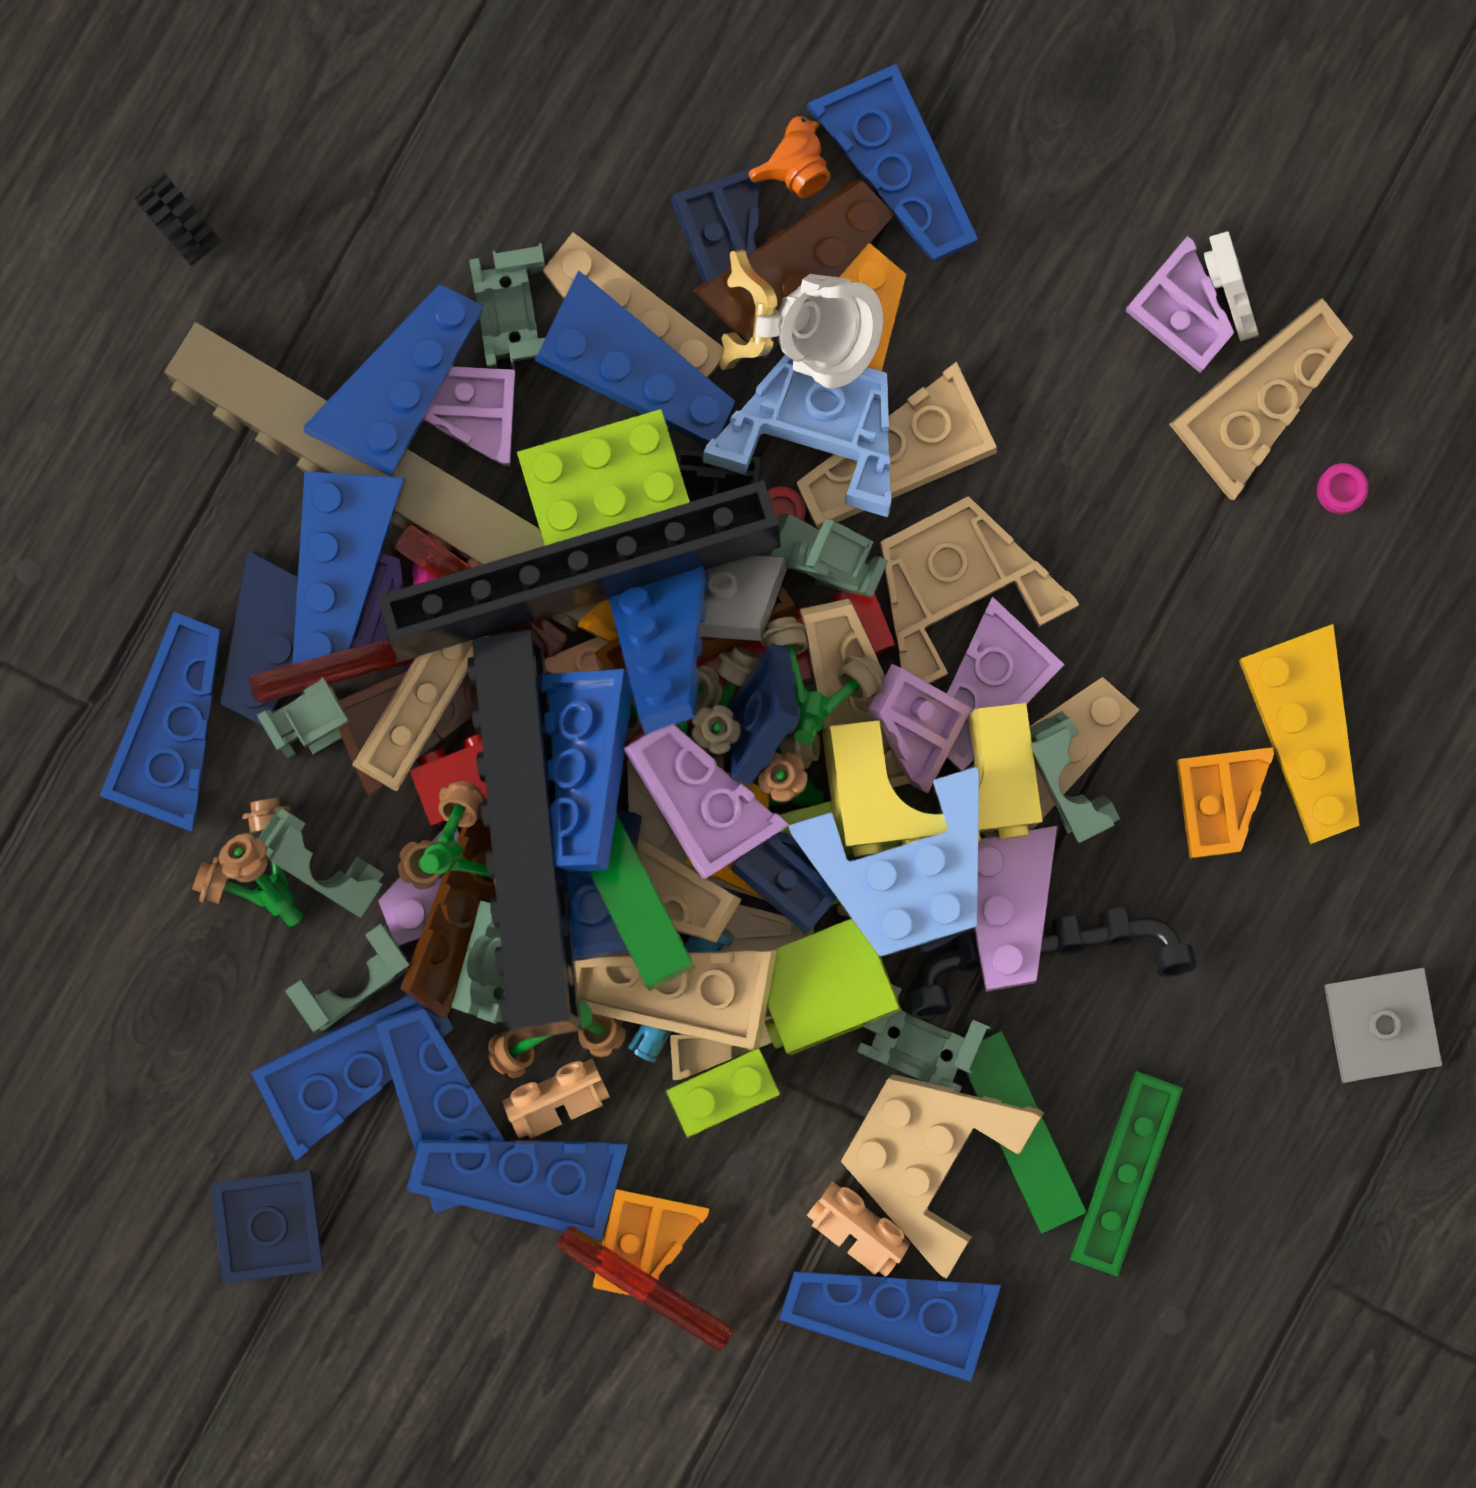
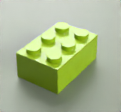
[517,409,690,546]

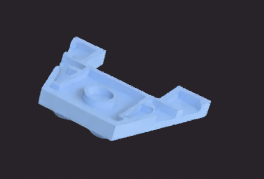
[703,354,891,517]
[788,767,979,957]

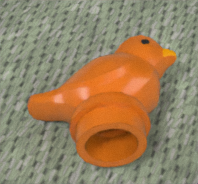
[749,116,831,199]

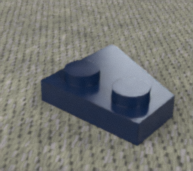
[730,832,866,934]

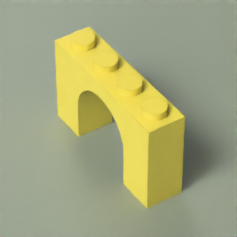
[822,703,1043,857]

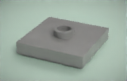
[700,555,787,641]
[1324,968,1442,1083]

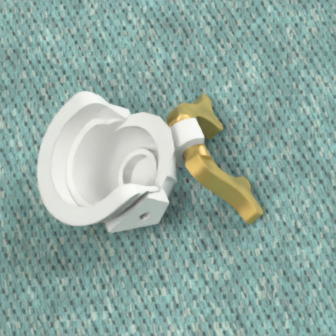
[719,249,883,389]

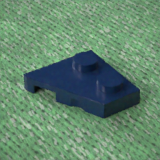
[670,165,760,283]

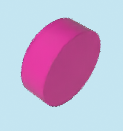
[1317,463,1368,514]

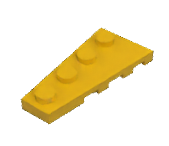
[1239,624,1359,844]

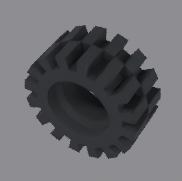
[134,173,222,267]

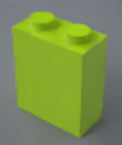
[765,919,902,1055]
[666,1048,780,1137]

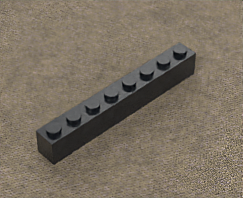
[377,480,781,662]
[467,630,582,1040]

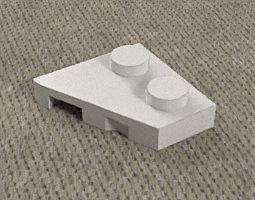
[1204,231,1259,342]

